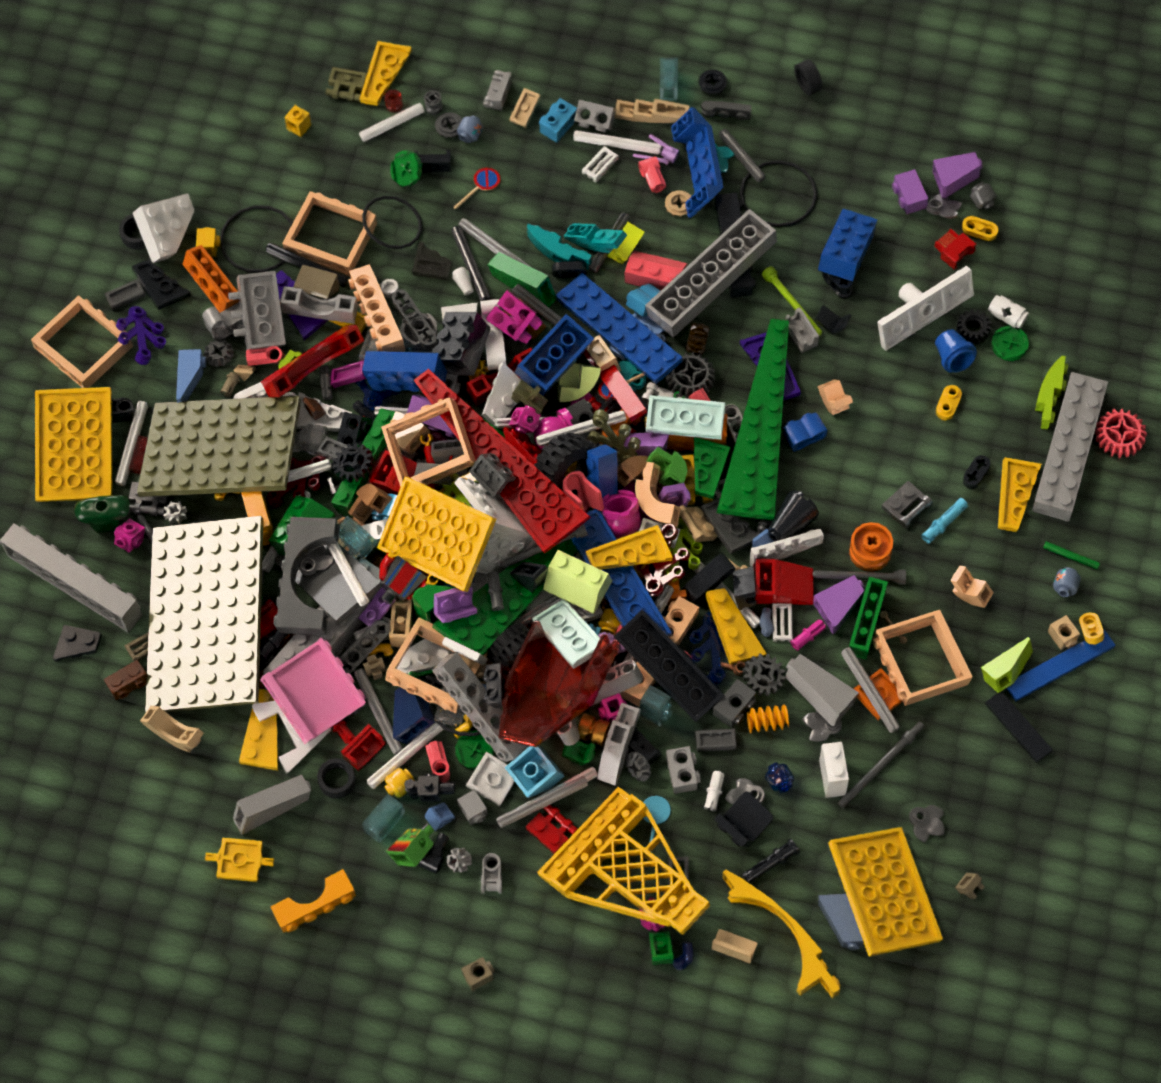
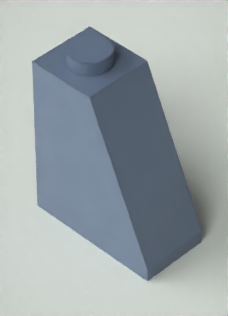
[818,894,864,950]

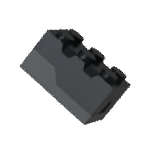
[431,312,491,376]

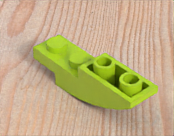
[1035,356,1068,429]

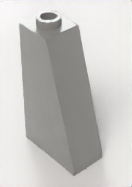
[785,654,859,727]
[233,775,311,835]

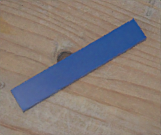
[1006,630,1115,702]

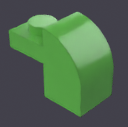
[646,447,687,486]

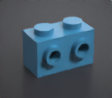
[539,98,577,143]

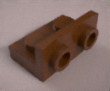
[103,660,148,700]

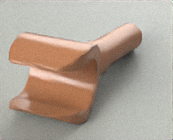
[717,661,745,676]

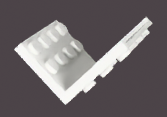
[455,477,537,574]

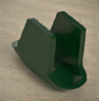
[74,495,130,533]

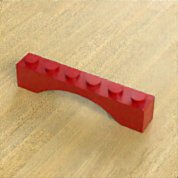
[261,325,365,398]

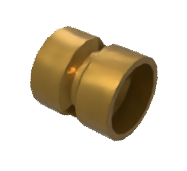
[578,713,611,746]

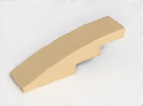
[614,99,689,123]

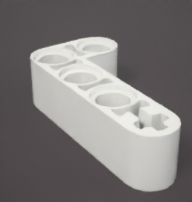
[480,299,506,370]

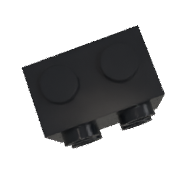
[714,791,774,847]

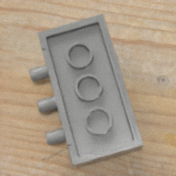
[228,271,286,350]

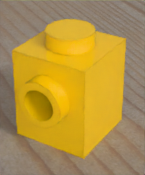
[196,227,220,257]

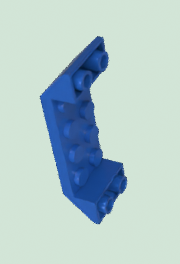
[671,107,723,218]

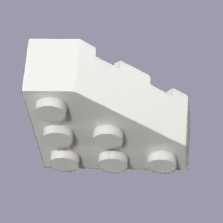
[133,194,195,263]

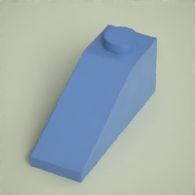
[176,350,206,403]

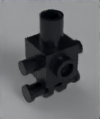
[404,773,456,802]

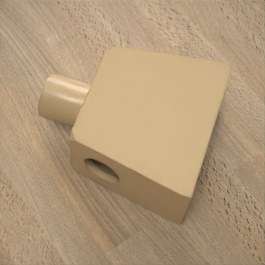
[392,411,431,455]

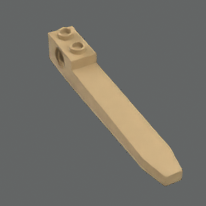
[389,597,413,648]

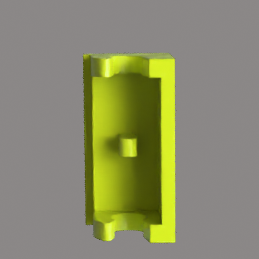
[607,222,645,264]

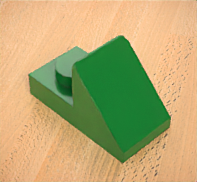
[649,931,673,965]

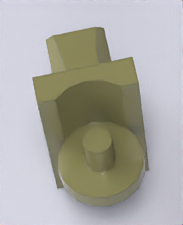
[511,380,548,414]

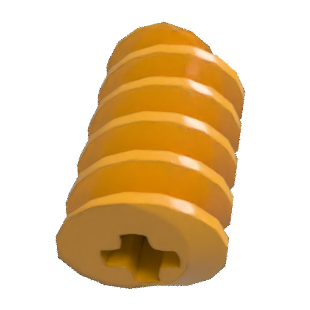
[747,705,789,733]

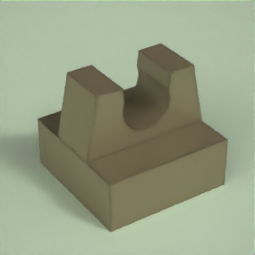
[955,873,984,899]

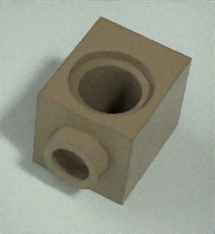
[461,957,495,991]

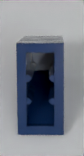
[393,687,435,744]

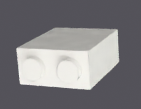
[819,742,849,798]

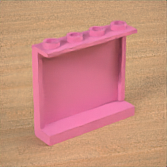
[260,637,366,744]

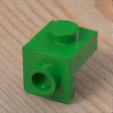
[561,740,595,765]

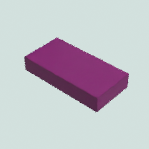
[331,360,366,388]

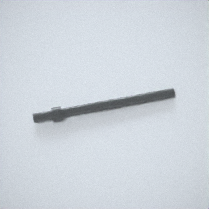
[838,721,925,808]

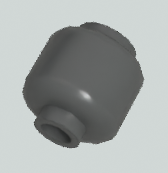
[970,182,997,210]

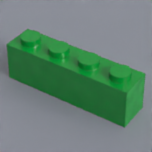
[849,577,888,660]

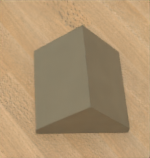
[293,265,340,299]

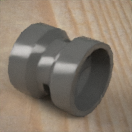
[424,90,443,115]

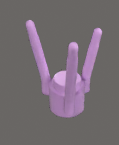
[633,134,679,165]

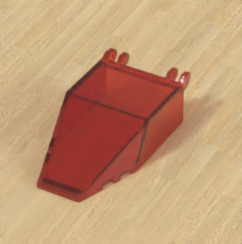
[499,620,620,748]

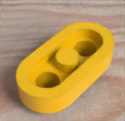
[962,216,998,241]
[936,385,962,420]
[1079,612,1104,644]

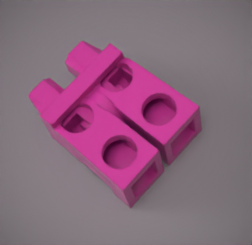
[486,289,543,344]

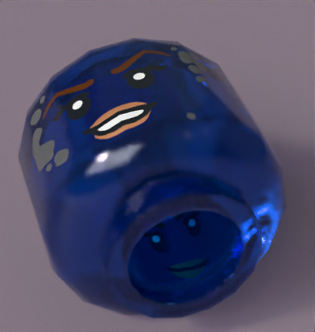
[765,762,795,793]

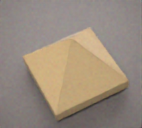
[234,365,256,381]

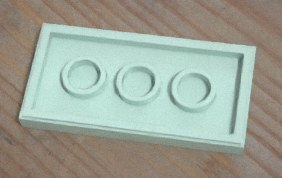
[646,395,725,440]
[532,599,606,669]

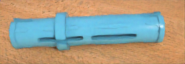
[921,498,968,544]

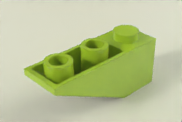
[981,637,1033,693]

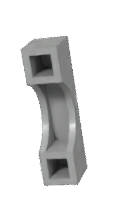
[280,286,358,324]

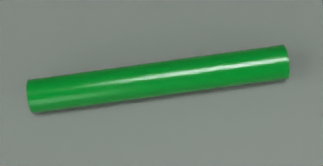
[1043,541,1100,570]

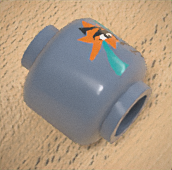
[457,116,483,143]
[1053,567,1081,597]

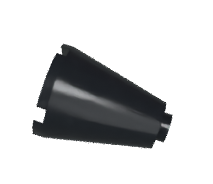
[768,490,819,541]

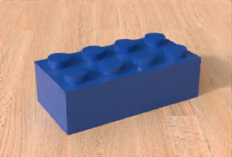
[818,209,878,281]
[515,314,594,396]
[362,351,447,392]

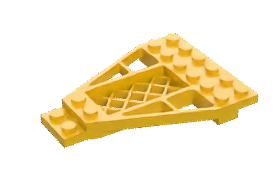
[537,787,710,935]

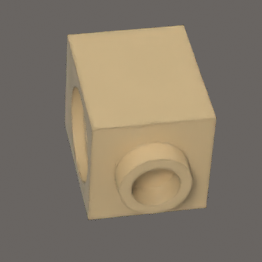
[1048,615,1080,650]

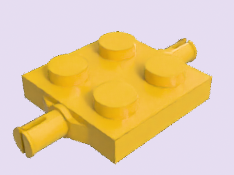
[205,838,274,882]

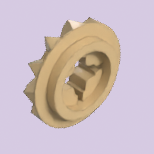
[665,190,691,217]

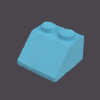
[505,742,565,798]

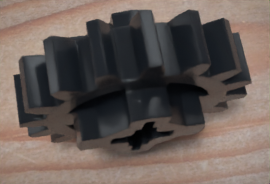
[332,443,374,483]

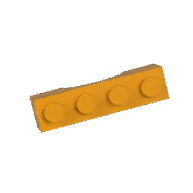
[271,869,356,933]

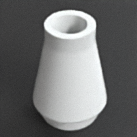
[452,267,474,296]

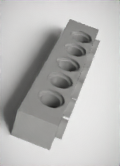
[432,652,529,763]

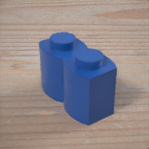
[783,412,828,451]

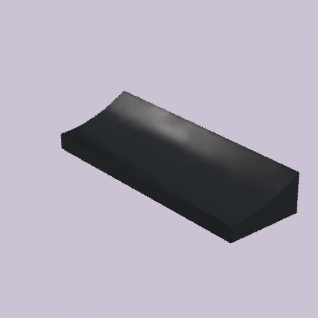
[614,608,724,722]

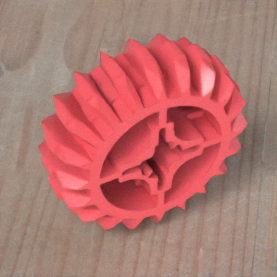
[1095,409,1147,458]

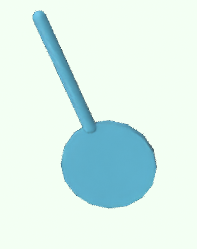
[643,796,671,853]

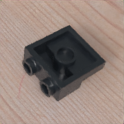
[484,663,517,711]

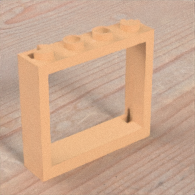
[282,191,377,276]
[31,295,133,388]
[381,397,476,487]
[873,610,972,706]
[385,617,488,713]

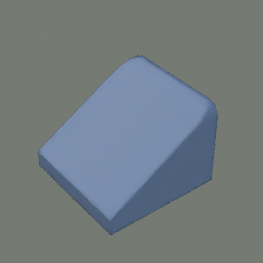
[752,529,774,548]
[424,802,455,831]

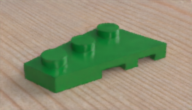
[694,437,730,499]

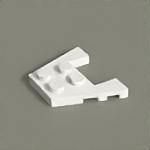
[252,701,331,774]

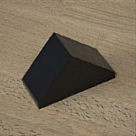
[510,561,547,593]

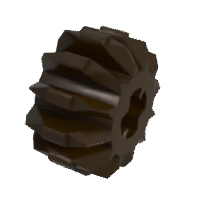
[686,323,710,355]

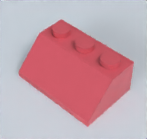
[625,251,687,290]

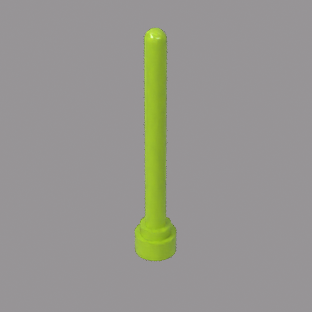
[761,266,822,336]

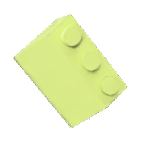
[543,550,612,614]

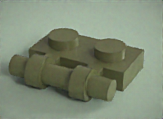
[326,67,367,102]

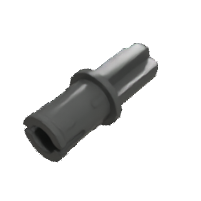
[487,571,504,611]

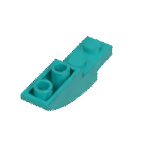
[563,223,627,253]
[527,224,592,270]

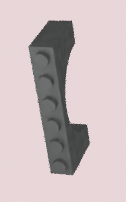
[274,517,340,635]

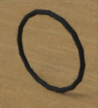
[362,195,422,249]

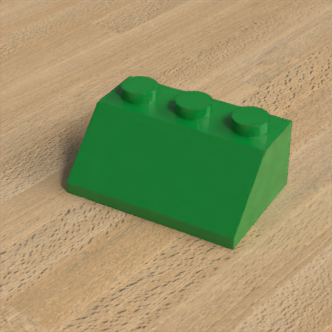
[268,495,335,556]
[412,584,456,624]

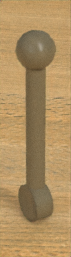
[880,611,907,644]

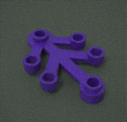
[116,306,166,365]

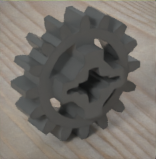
[742,653,786,696]

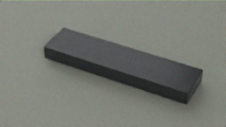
[985,691,1053,763]

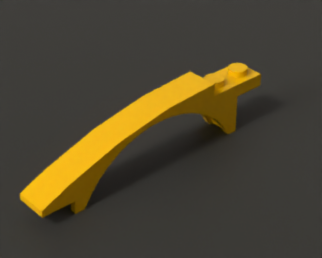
[722,870,841,999]

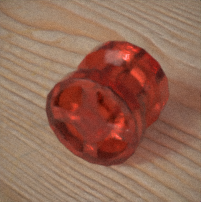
[384,90,403,112]

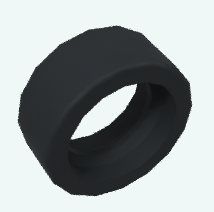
[794,59,823,95]
[119,214,146,250]
[317,758,356,799]

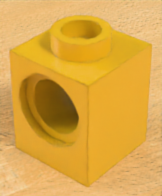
[284,105,312,137]

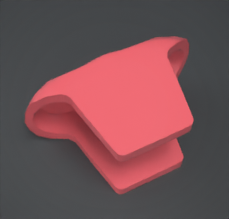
[563,471,604,513]

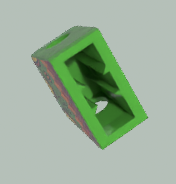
[386,823,434,867]

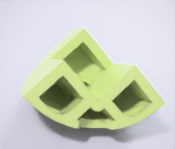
[558,363,601,402]

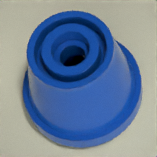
[935,329,977,373]

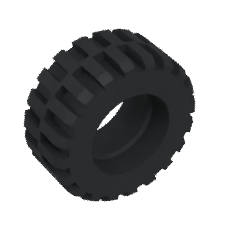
[534,433,599,495]

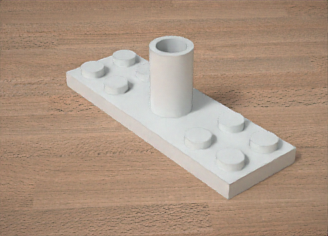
[877,266,974,351]

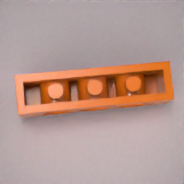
[183,245,240,312]

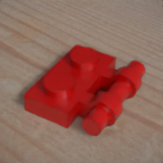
[525,805,578,854]

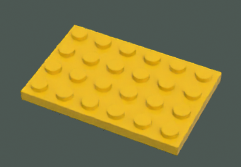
[35,387,112,502]
[377,476,497,592]
[828,827,943,956]

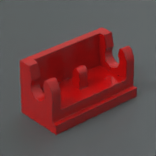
[341,724,386,772]

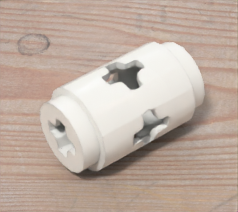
[988,295,1029,329]

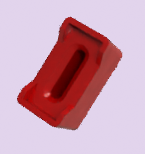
[934,229,977,270]

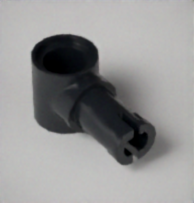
[418,833,449,874]

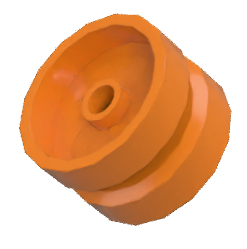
[849,522,893,572]

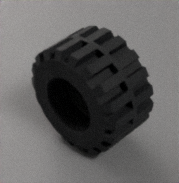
[487,623,540,669]

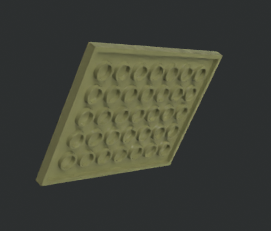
[137,396,301,497]

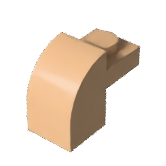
[817,379,853,415]
[951,566,994,608]

